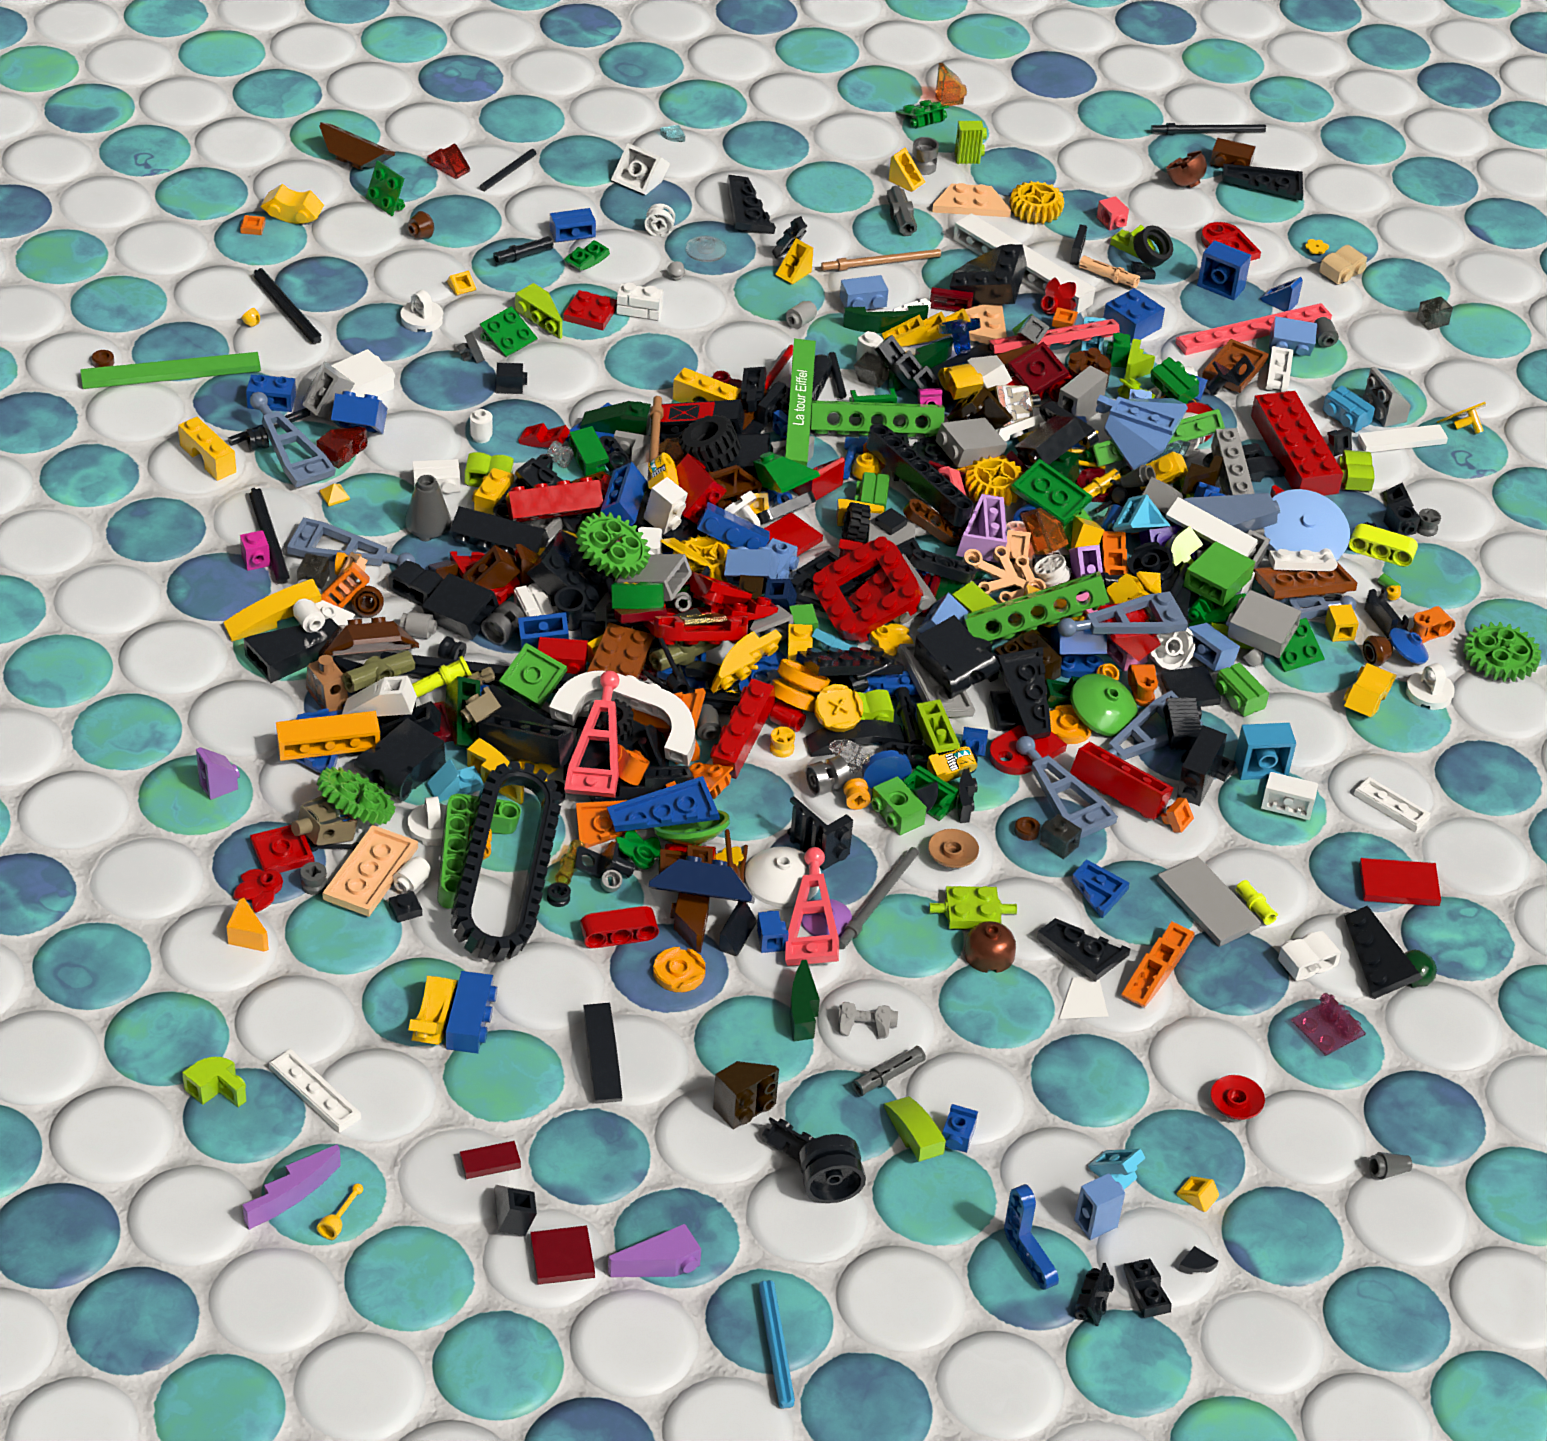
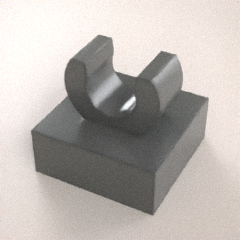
[457,332,485,363]

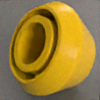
[851,453,882,481]

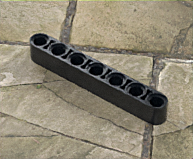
[866,423,973,527]

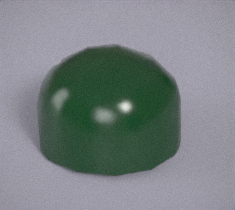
[1405,949,1437,988]

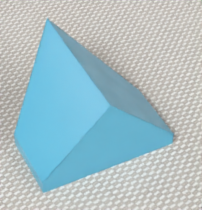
[1112,494,1171,533]

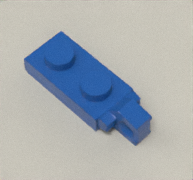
[865,671,919,695]

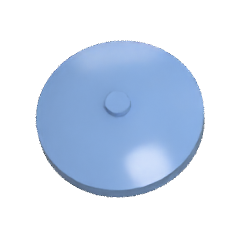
[1264,489,1350,561]

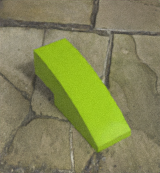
[884,1096,946,1162]

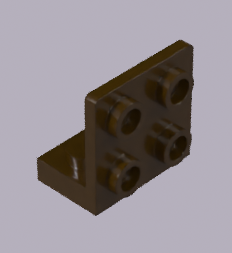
[946,386,1013,430]

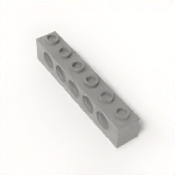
[1211,428,1265,536]

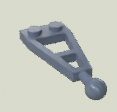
[250,392,336,488]
[287,517,416,567]
[1058,591,1188,637]
[1235,593,1356,619]
[1107,690,1203,760]
[1016,736,1118,841]

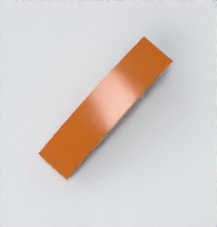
[1102,531,1128,596]
[1121,921,1195,1008]

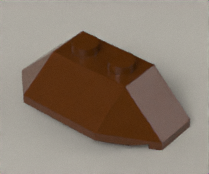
[319,122,396,170]
[709,465,762,509]
[319,617,419,656]

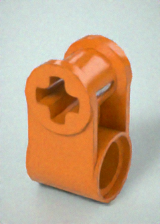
[1409,606,1455,643]
[1128,664,1158,707]
[609,744,650,785]

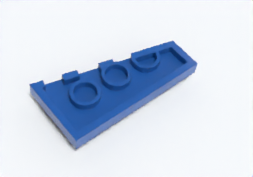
[607,776,720,832]

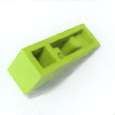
[917,699,960,753]

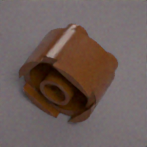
[1067,348,1111,391]

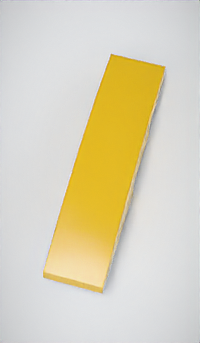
[881,308,972,347]
[223,579,322,642]

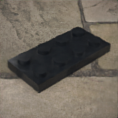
[796,647,904,676]

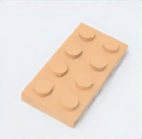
[323,825,418,917]

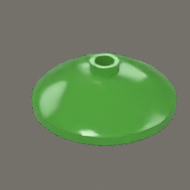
[1070,673,1138,736]
[654,810,730,846]

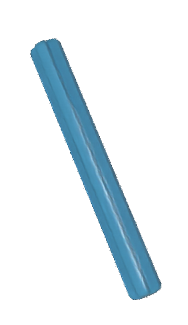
[759,1280,795,1409]

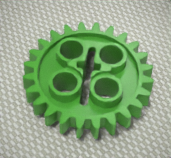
[576,512,651,579]
[1463,622,1542,682]
[316,767,396,825]

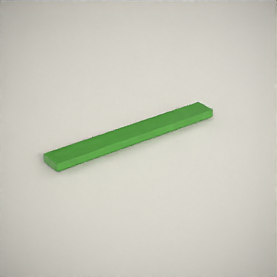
[80,352,261,389]

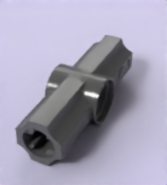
[887,186,917,236]

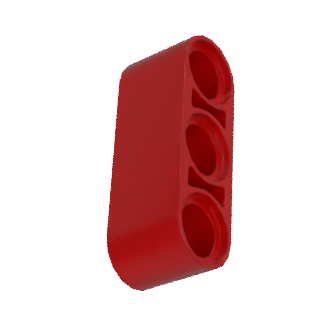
[580,906,659,948]

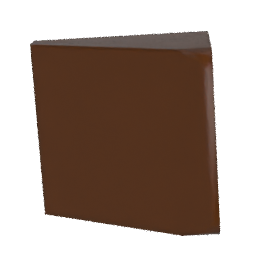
[428,560,458,579]

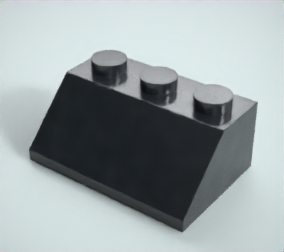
[489,684,569,727]

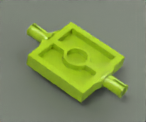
[929,886,1017,929]

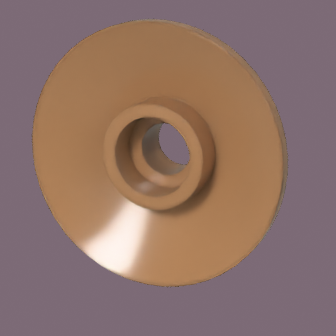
[928,829,979,868]

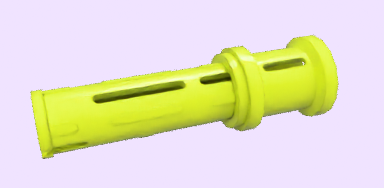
[412,655,472,698]

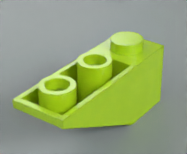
[515,283,562,339]

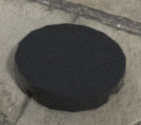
[912,436,953,467]

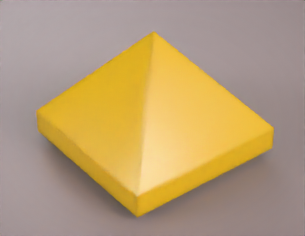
[319,484,350,506]
[750,493,769,514]
[1136,571,1161,594]

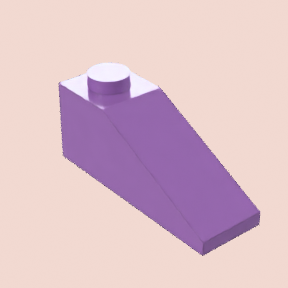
[608,1224,701,1277]

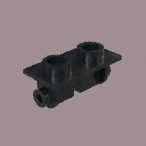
[762,1117,815,1162]
[1074,1263,1114,1326]

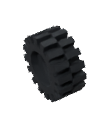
[842,502,871,544]
[589,699,634,744]

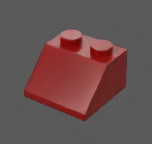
[1097,603,1161,661]

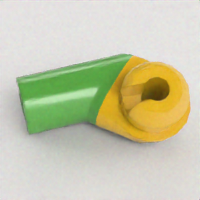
[1378,573,1401,601]

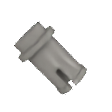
[674,592,692,611]

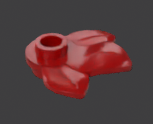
[1041,277,1076,315]
[233,869,283,913]

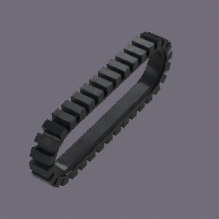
[450,761,561,961]

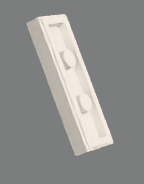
[1354,777,1431,832]

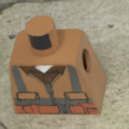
[306,655,348,712]

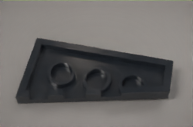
[727,175,776,234]
[515,457,601,534]

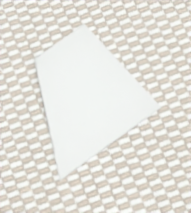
[1059,977,1108,1019]

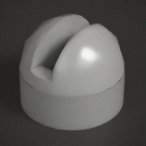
[667,261,685,280]
[1243,648,1264,667]
[601,870,622,892]

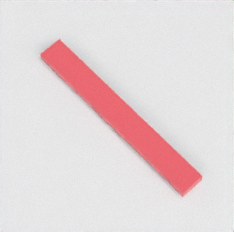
[1175,303,1332,355]

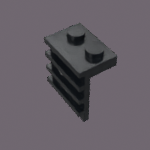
[787,796,853,870]

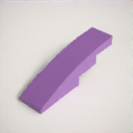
[242,1144,341,1230]

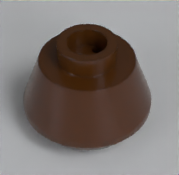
[408,211,435,238]
[351,586,384,618]
[1363,636,1393,667]

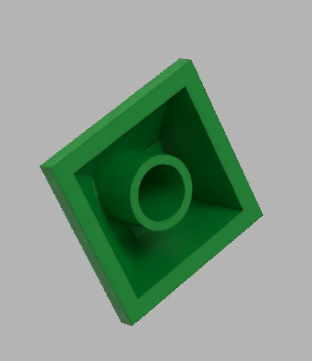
[753,452,820,493]

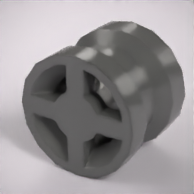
[1417,508,1441,537]
[300,862,327,895]

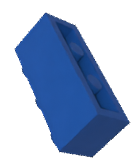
[601,462,647,526]
[697,502,770,549]
[446,971,498,1054]

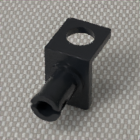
[1206,355,1255,395]
[574,842,635,878]

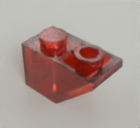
[317,427,368,469]

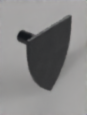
[638,724,669,766]

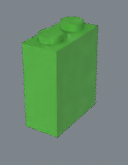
[1183,541,1256,607]

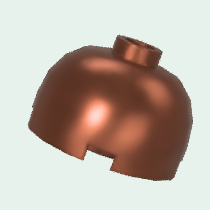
[1166,150,1207,188]
[964,921,1016,973]

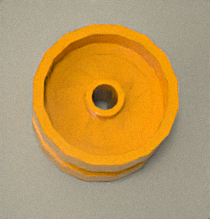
[771,659,831,712]

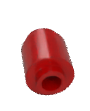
[769,700,806,732]

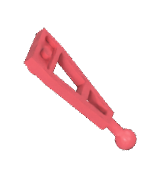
[564,671,620,798]
[785,847,839,966]

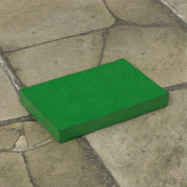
[1010,458,1093,528]

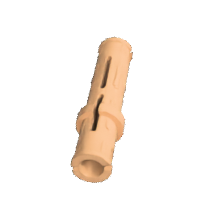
[1079,255,1140,288]

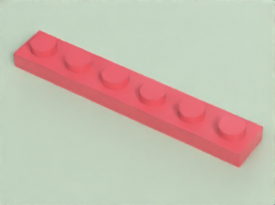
[989,319,1120,355]

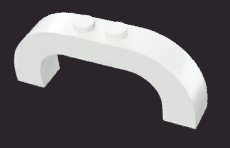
[549,671,696,766]

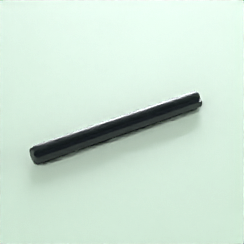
[254,268,322,344]
[249,487,290,584]

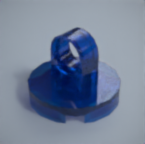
[938,318,981,356]

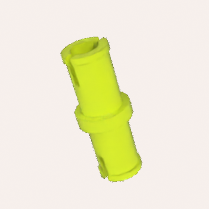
[1235,880,1278,925]

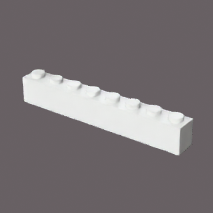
[953,213,1095,314]

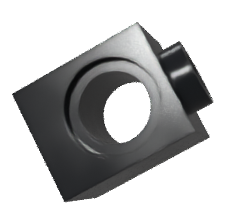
[1383,500,1420,536]

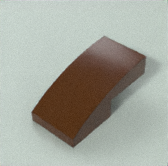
[659,845,713,874]

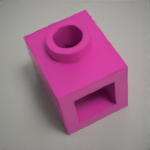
[240,530,270,571]

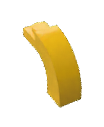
[409,976,458,1045]

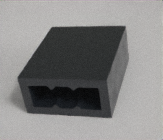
[1015,416,1086,466]
[421,573,499,640]
[1177,726,1227,806]

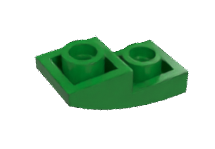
[564,240,610,271]
[611,582,664,609]

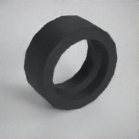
[1133,225,1174,267]

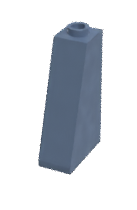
[1183,493,1280,547]

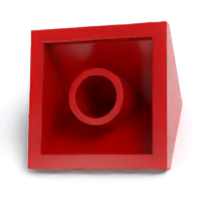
[791,457,845,500]

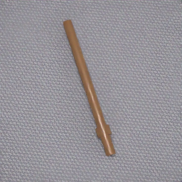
[821,249,941,271]
[647,396,664,485]

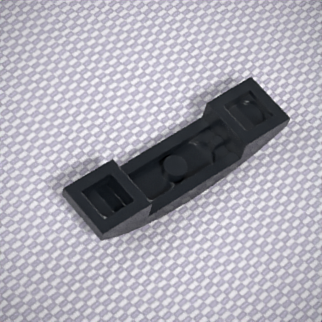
[806,720,906,757]

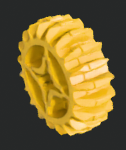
[1009,181,1064,224]
[964,456,1024,506]
[681,535,731,582]

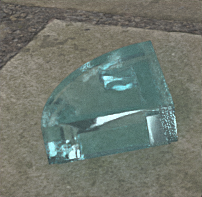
[660,125,685,142]

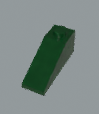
[580,401,651,435]
[445,676,480,748]

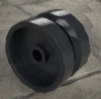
[799,1134,866,1204]

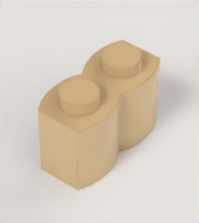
[1319,245,1367,284]

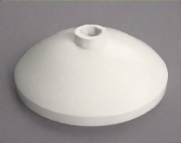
[745,847,821,907]

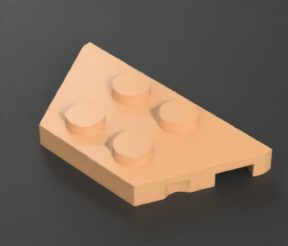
[932,183,1011,217]
[962,304,1007,344]

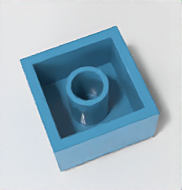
[1234,722,1296,780]

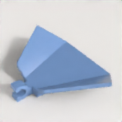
[1096,395,1188,471]

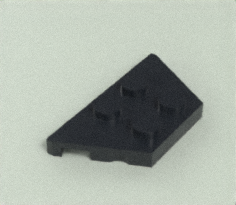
[633,487,711,552]

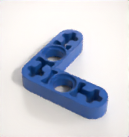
[1004,1184,1059,1290]

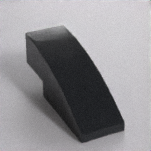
[377,701,442,741]

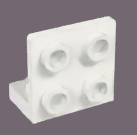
[1261,772,1318,820]

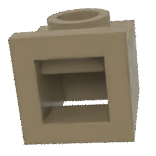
[460,686,501,726]

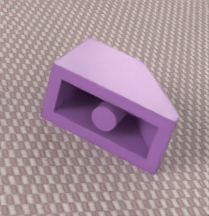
[1069,545,1103,594]
[196,747,240,800]

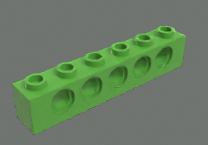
[810,400,945,437]
[964,571,1110,643]

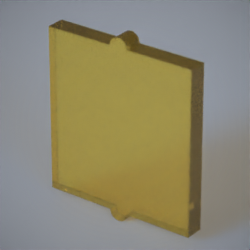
[678,613,727,625]

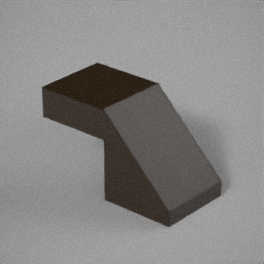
[1182,455,1224,495]

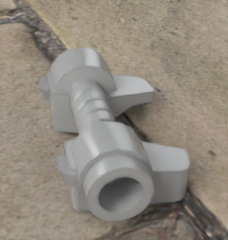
[838,1002,898,1039]

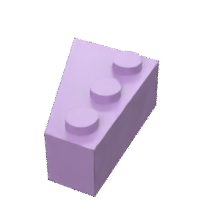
[956,494,1007,563]

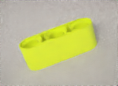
[1349,524,1418,567]

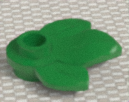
[616,830,661,869]

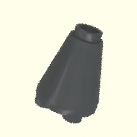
[405,475,451,541]

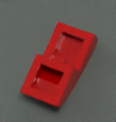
[518,423,570,447]

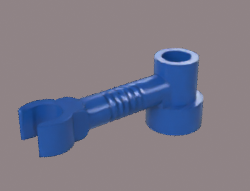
[843,436,868,479]

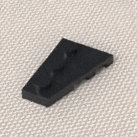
[1037,918,1131,982]

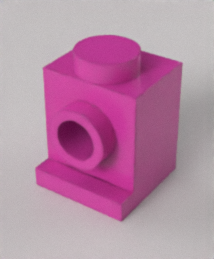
[918,388,942,421]

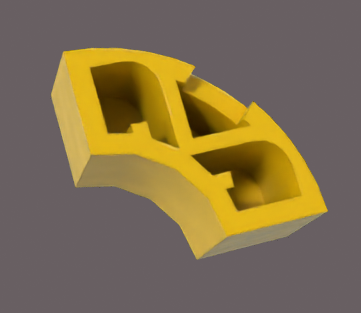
[260,184,324,224]
[937,364,983,400]
[1343,663,1397,717]

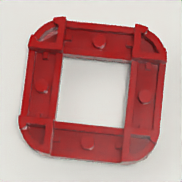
[813,536,923,643]
[641,603,749,645]

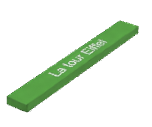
[785,338,816,466]

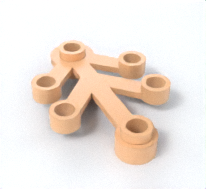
[962,546,1046,604]

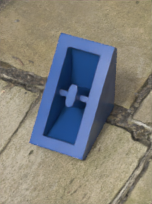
[1260,277,1303,312]

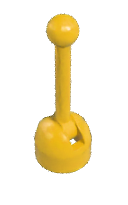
[317,1183,363,1240]

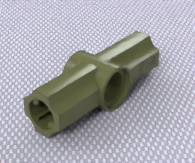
[649,641,720,672]
[342,650,415,693]

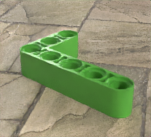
[437,794,521,909]

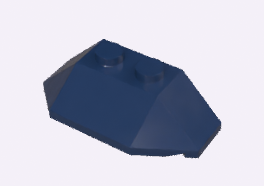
[649,856,755,904]

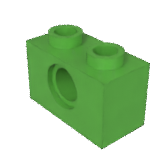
[871,776,927,835]

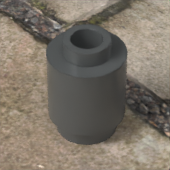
[1314,317,1339,347]
[696,704,722,740]

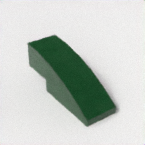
[790,960,820,1042]

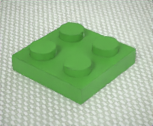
[499,643,567,708]

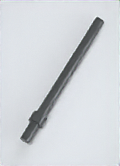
[839,847,919,949]

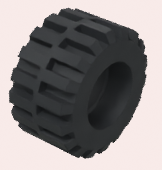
[679,415,741,472]

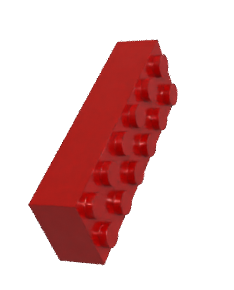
[1251,391,1344,496]

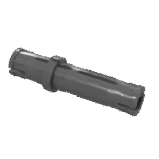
[852,1046,926,1097]

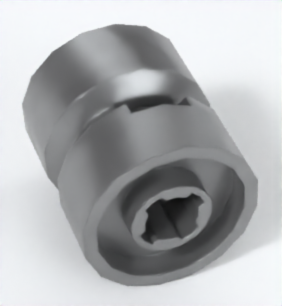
[912,137,939,175]
[481,601,525,645]
[805,755,851,796]

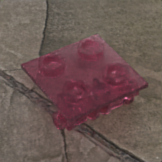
[1291,993,1366,1056]

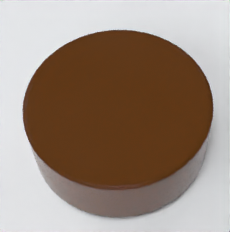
[92,350,115,368]
[1014,817,1040,841]

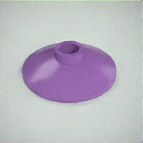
[801,899,852,937]

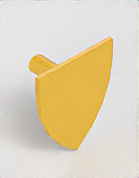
[1437,402,1486,434]
[660,538,713,571]

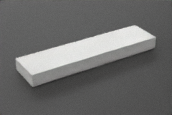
[1358,424,1448,452]
[1166,497,1258,557]
[269,1049,361,1133]

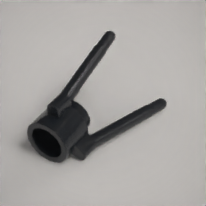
[1095,479,1132,513]
[642,638,690,694]
[843,663,895,700]

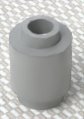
[786,301,817,329]
[400,611,437,638]

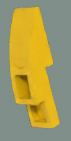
[710,630,782,693]

